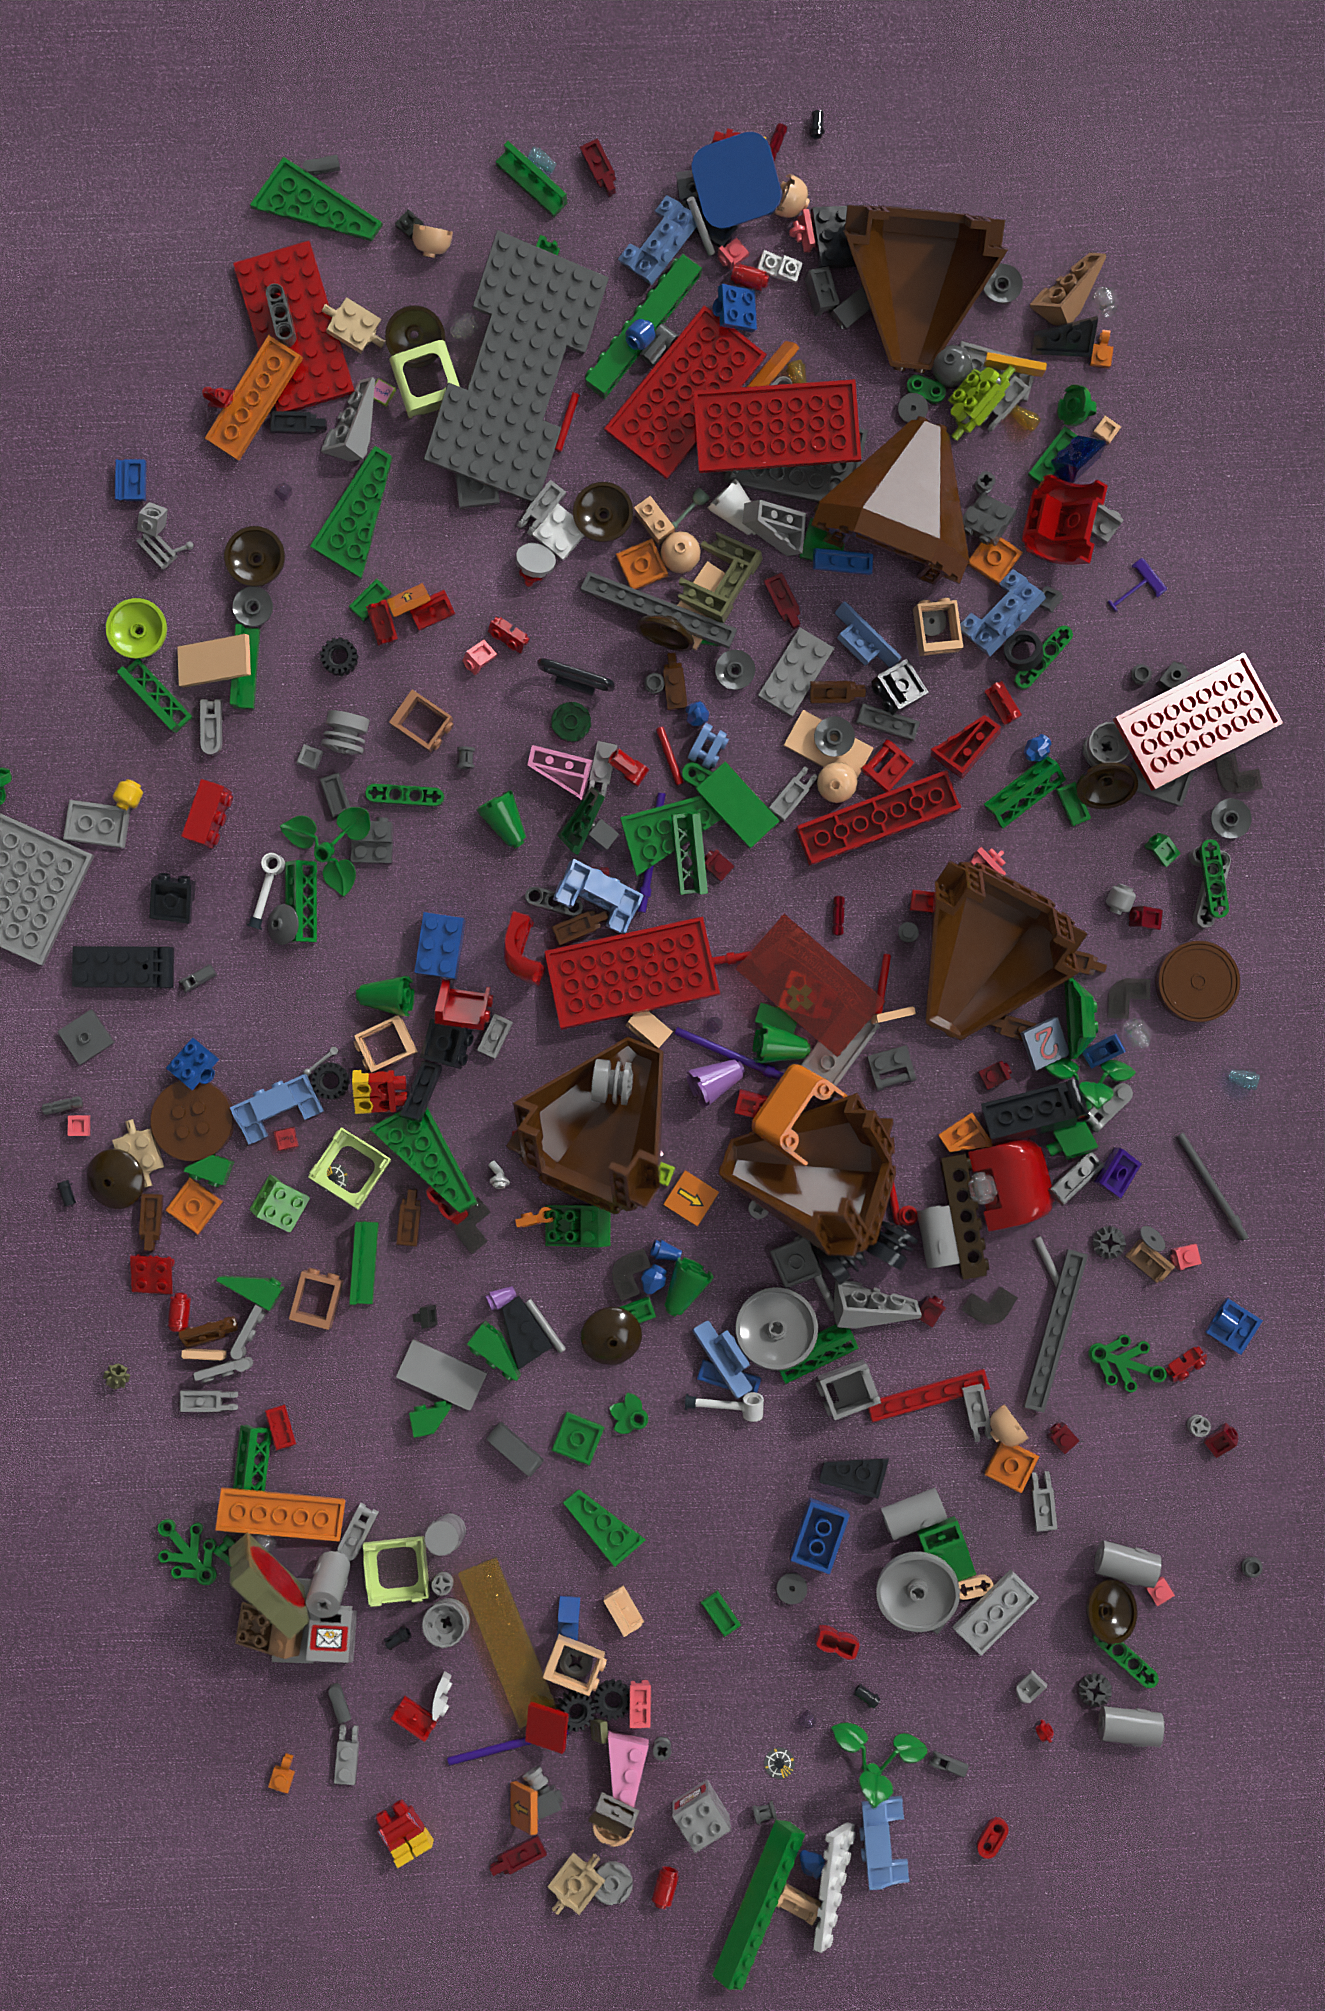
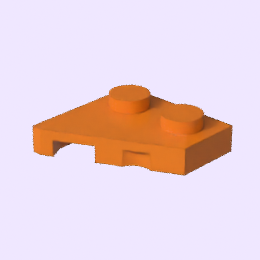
[938,1112,992,1152]

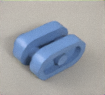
[687,723,729,769]

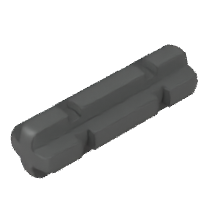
[42,1096,83,1115]

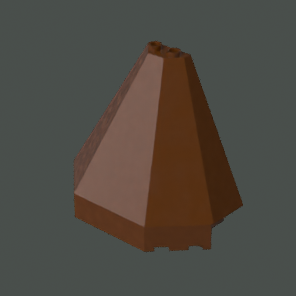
[843,205,1009,373]
[811,416,969,585]
[925,861,1088,1040]
[506,1037,664,1214]
[719,1093,896,1256]

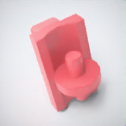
[789,209,816,253]
[969,847,1006,875]

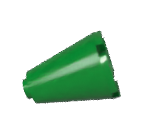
[476,790,526,849]
[356,976,415,1017]
[753,1023,811,1063]
[664,1257,714,1316]

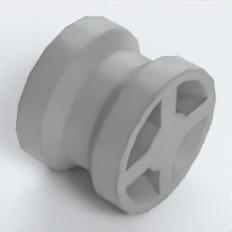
[748,1201,768,1219]
[1187,1414,1211,1437]
[432,1572,454,1596]
[523,1766,548,1791]

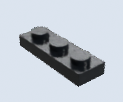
[400,1060,443,1123]

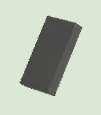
[320,773,351,818]

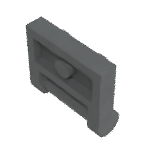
[867,1045,917,1091]

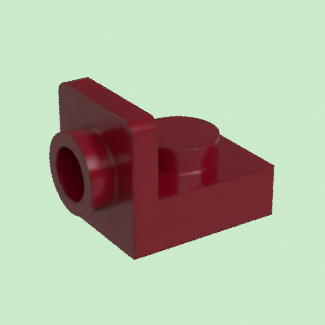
[704,849,735,882]
[1129,906,1163,930]
[978,1060,1012,1090]
[918,1295,947,1328]
[1047,1422,1080,1454]
[1204,1423,1239,1458]

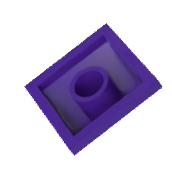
[1094,1147,1142,1198]

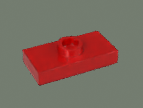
[265,1404,296,1450]

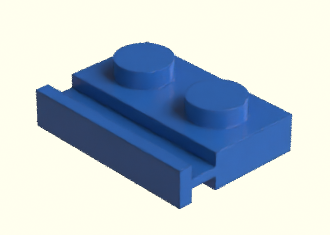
[115,459,147,501]

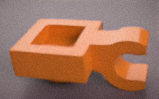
[1090,330,1114,369]
[515,1207,553,1228]
[268,1753,295,1794]

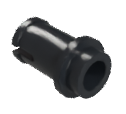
[809,110,825,139]
[56,1180,77,1207]
[384,1627,412,1651]
[853,1683,881,1709]

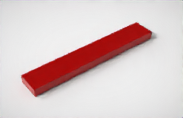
[868,1369,990,1423]

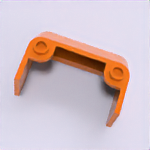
[752,1064,848,1166]

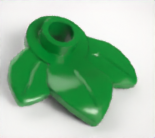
[609,1393,648,1434]

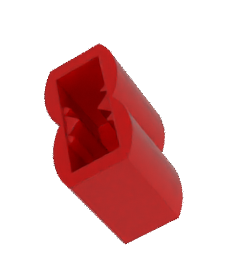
[426,1186,468,1225]
[815,1625,860,1660]

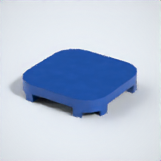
[692,132,783,229]

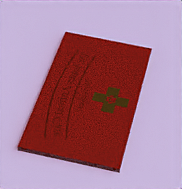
[736,914,886,1057]

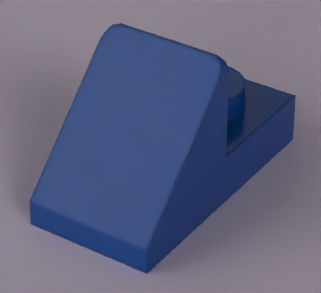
[1082,1034,1126,1069]
[557,1596,580,1640]

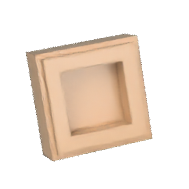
[1092,416,1121,445]

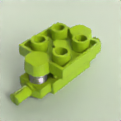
[948,365,1016,441]

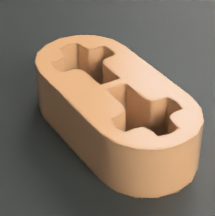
[958,1575,993,1600]

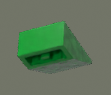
[545,1205,611,1247]
[467,1320,521,1382]
[917,1516,976,1582]

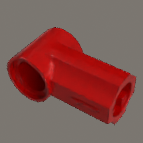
[608,748,649,787]

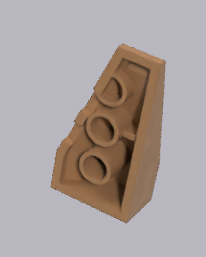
[1030,253,1106,326]

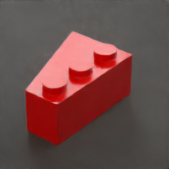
[931,715,1001,779]

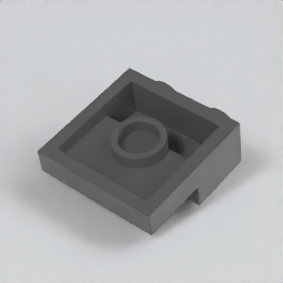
[962,493,1017,546]
[350,817,394,864]

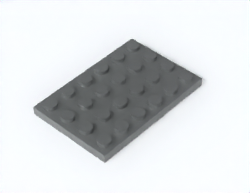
[735,428,868,503]

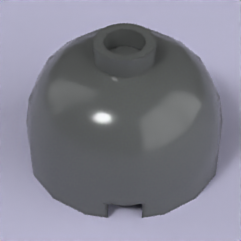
[932,345,973,388]

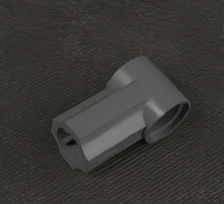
[640,323,679,366]

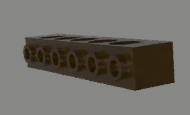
[939,1154,990,1280]

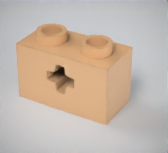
[634,496,675,546]

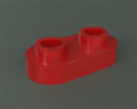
[977,1817,1009,1859]

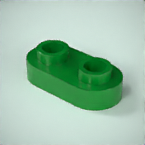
[906,375,946,404]
[682,763,713,788]

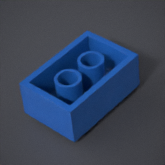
[414,912,466,980]
[789,1497,850,1574]

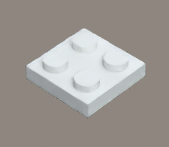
[532,504,584,561]

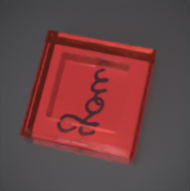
[273,1127,299,1151]

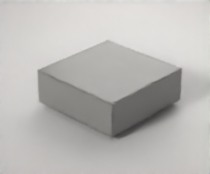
[296,744,324,771]

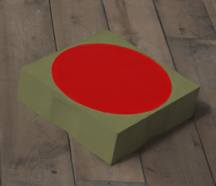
[229,1532,309,1639]

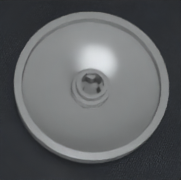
[736,1288,818,1371]
[876,1552,960,1632]

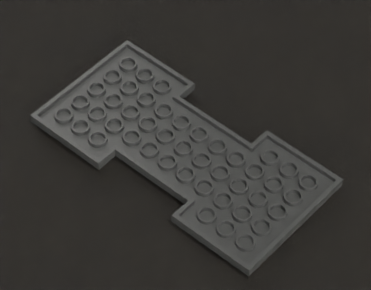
[423,230,609,503]

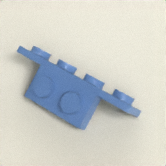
[835,601,901,668]
[692,1321,753,1399]

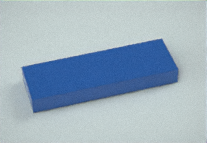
[813,548,873,575]
[697,1359,762,1395]

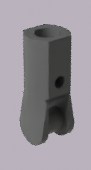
[303,155,341,176]
[178,964,217,993]
[328,1683,352,1724]
[929,1751,968,1778]

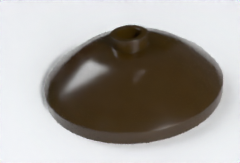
[385,305,445,368]
[573,482,633,542]
[224,526,285,587]
[636,615,694,651]
[1076,762,1138,809]
[87,1149,145,1209]
[581,1307,642,1365]
[1086,1580,1138,1644]

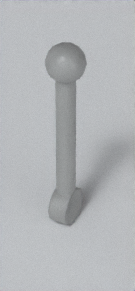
[155,542,193,561]
[303,1047,338,1076]

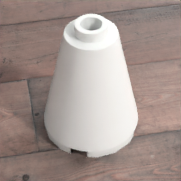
[707,479,756,535]

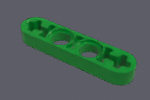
[1014,625,1073,690]
[365,784,445,807]
[1199,839,1229,919]
[1092,1633,1159,1688]

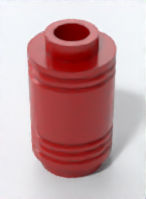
[731,264,769,291]
[168,1293,191,1332]
[652,1866,679,1909]

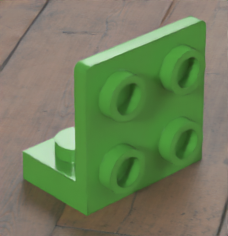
[249,1174,310,1232]

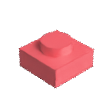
[68,1115,90,1136]
[1145,1577,1175,1606]

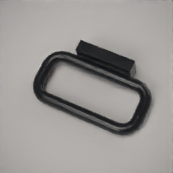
[537,658,615,696]

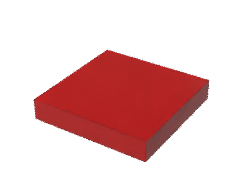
[525,1701,569,1754]

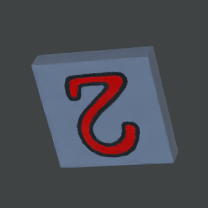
[1020,1017,1070,1070]

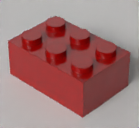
[181,779,233,849]

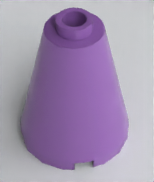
[686,1059,745,1108]

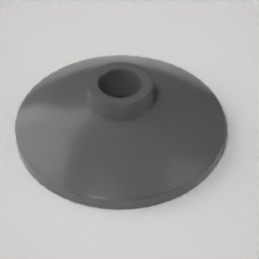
[983,264,1023,304]
[233,586,273,627]
[715,650,755,690]
[814,716,855,757]
[1211,798,1252,839]
[268,904,299,945]

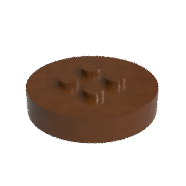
[1155,941,1240,1023]
[151,1081,235,1161]

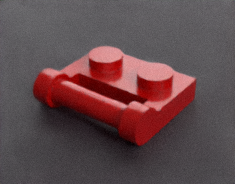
[861,739,915,792]

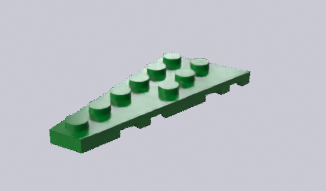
[250,157,383,241]
[310,446,393,579]
[620,796,722,876]
[369,1106,478,1213]

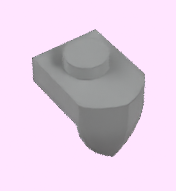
[1016,1670,1047,1703]

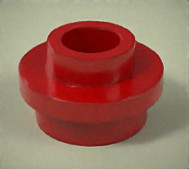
[898,1205,918,1226]

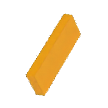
[983,352,1047,377]

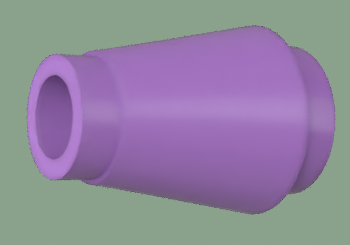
[485,1286,517,1311]

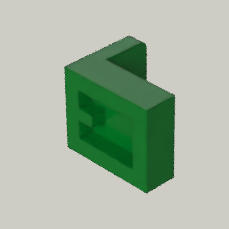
[1144,833,1181,867]

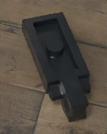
[270,411,327,434]

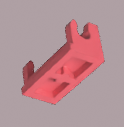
[629,1680,651,1728]

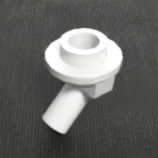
[488,1161,510,1189]

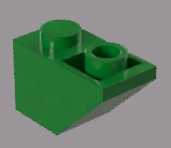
[184,1155,234,1187]
[409,1400,452,1438]

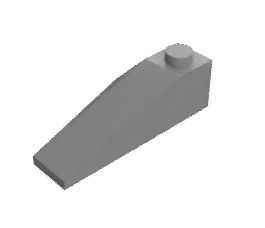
[321,377,375,462]
[833,1281,922,1328]

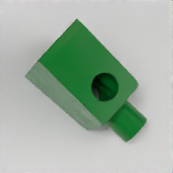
[1046,1121,1099,1160]

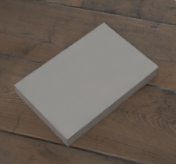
[63,800,131,849]

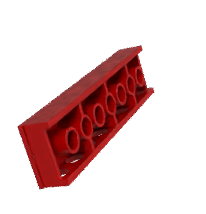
[795,770,962,866]

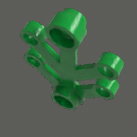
[1088,1334,1166,1393]
[158,1519,217,1585]

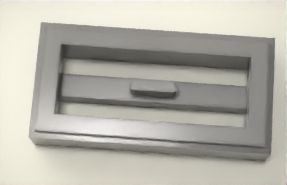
[136,533,178,570]

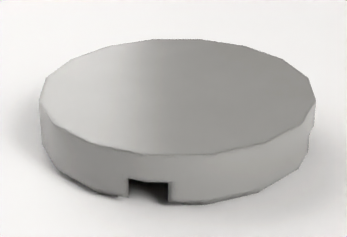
[515,543,556,578]
[595,1861,632,1905]

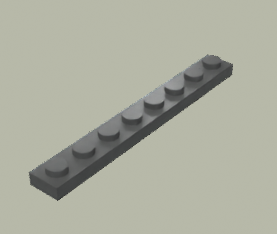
[581,571,737,649]
[1023,1249,1088,1413]

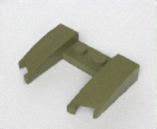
[678,532,763,624]

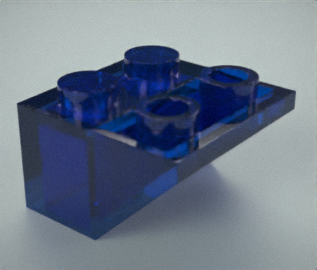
[1051,435,1106,483]

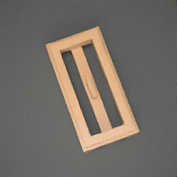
[870,1006,916,1024]
[182,1348,227,1361]

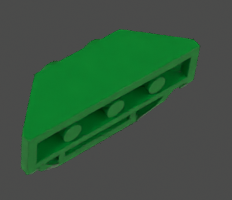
[1064,978,1098,1059]

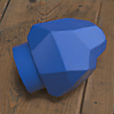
[686,701,709,726]
[1024,734,1052,762]
[641,1263,667,1294]
[799,1850,825,1880]

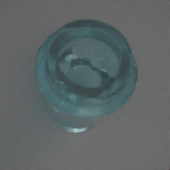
[527,146,557,174]
[1228,1069,1260,1091]

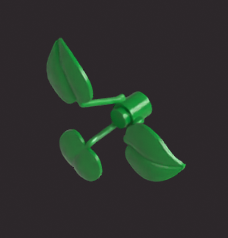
[280,807,371,896]
[1045,1058,1136,1110]
[831,1723,927,1809]

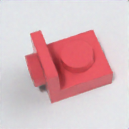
[718,238,749,270]
[462,640,497,675]
[1170,1244,1202,1270]

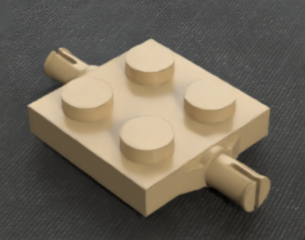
[322,297,385,354]
[112,1119,164,1188]
[548,1853,605,1915]

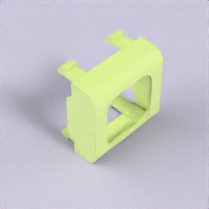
[389,340,460,418]
[308,1127,391,1210]
[363,1536,430,1607]

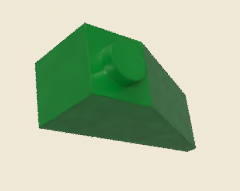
[216,1275,285,1311]

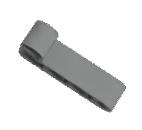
[1188,846,1231,929]

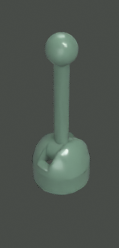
[672,487,710,530]

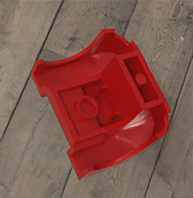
[1022,474,1108,565]
[504,911,546,986]
[968,1138,1055,1231]

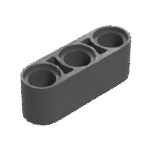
[266,283,296,347]
[525,887,583,917]
[486,1422,544,1477]

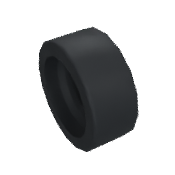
[1003,630,1043,671]

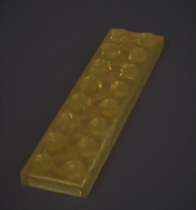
[458,1556,557,1728]

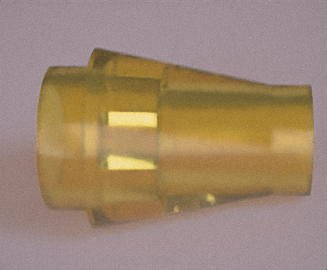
[786,359,807,384]
[1010,405,1041,432]

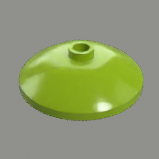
[106,598,167,659]

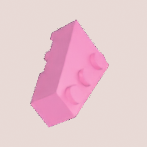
[527,745,593,800]
[608,1730,649,1807]

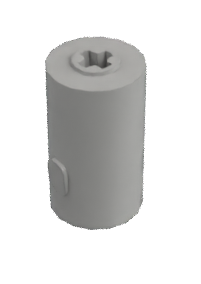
[917,1205,960,1269]
[881,1487,948,1541]
[425,1513,466,1556]
[1094,1540,1161,1588]
[306,1551,350,1618]
[1098,1706,1164,1747]

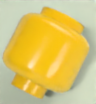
[113,779,143,811]

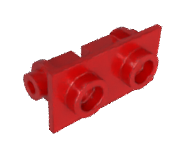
[202,387,235,409]
[488,617,530,654]
[984,681,1022,725]
[1165,1346,1207,1383]

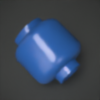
[626,319,655,350]

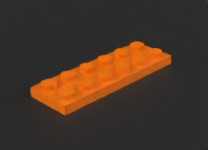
[205,335,303,460]
[215,1487,345,1541]

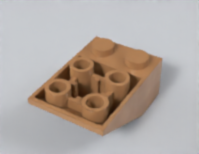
[235,1602,304,1659]

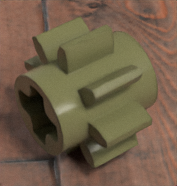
[103,1363,130,1390]

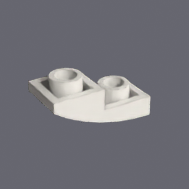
[757,250,803,283]
[432,1672,452,1721]

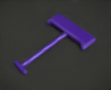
[1108,558,1167,612]

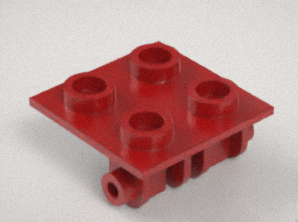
[130,1254,175,1294]

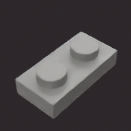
[477,1013,513,1059]

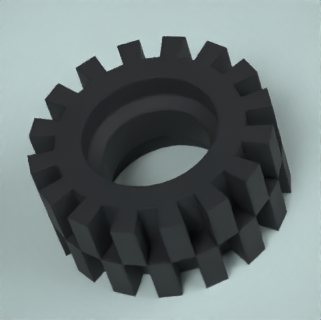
[320,637,359,676]
[311,1063,350,1099]
[594,1679,630,1720]
[555,1690,595,1732]

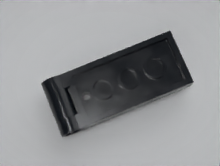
[72,946,174,988]
[981,1079,1090,1146]

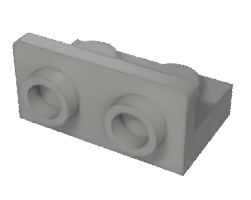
[1091,504,1123,544]

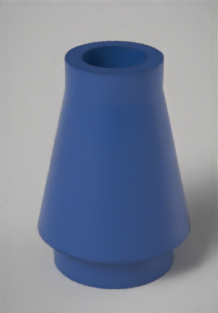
[650,1239,682,1261]

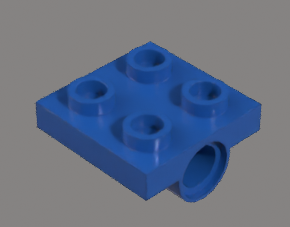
[712,284,757,332]
[166,1037,219,1090]
[1205,1298,1263,1355]

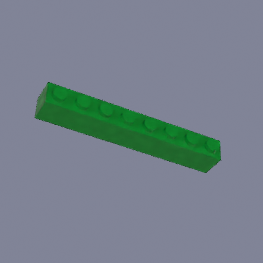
[585,254,702,400]
[712,1820,805,1990]

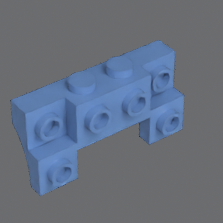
[618,195,697,285]
[960,569,1046,656]
[553,859,643,934]
[230,1074,324,1145]
[859,1796,909,1890]

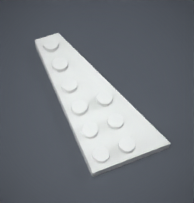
[814,1822,856,1953]

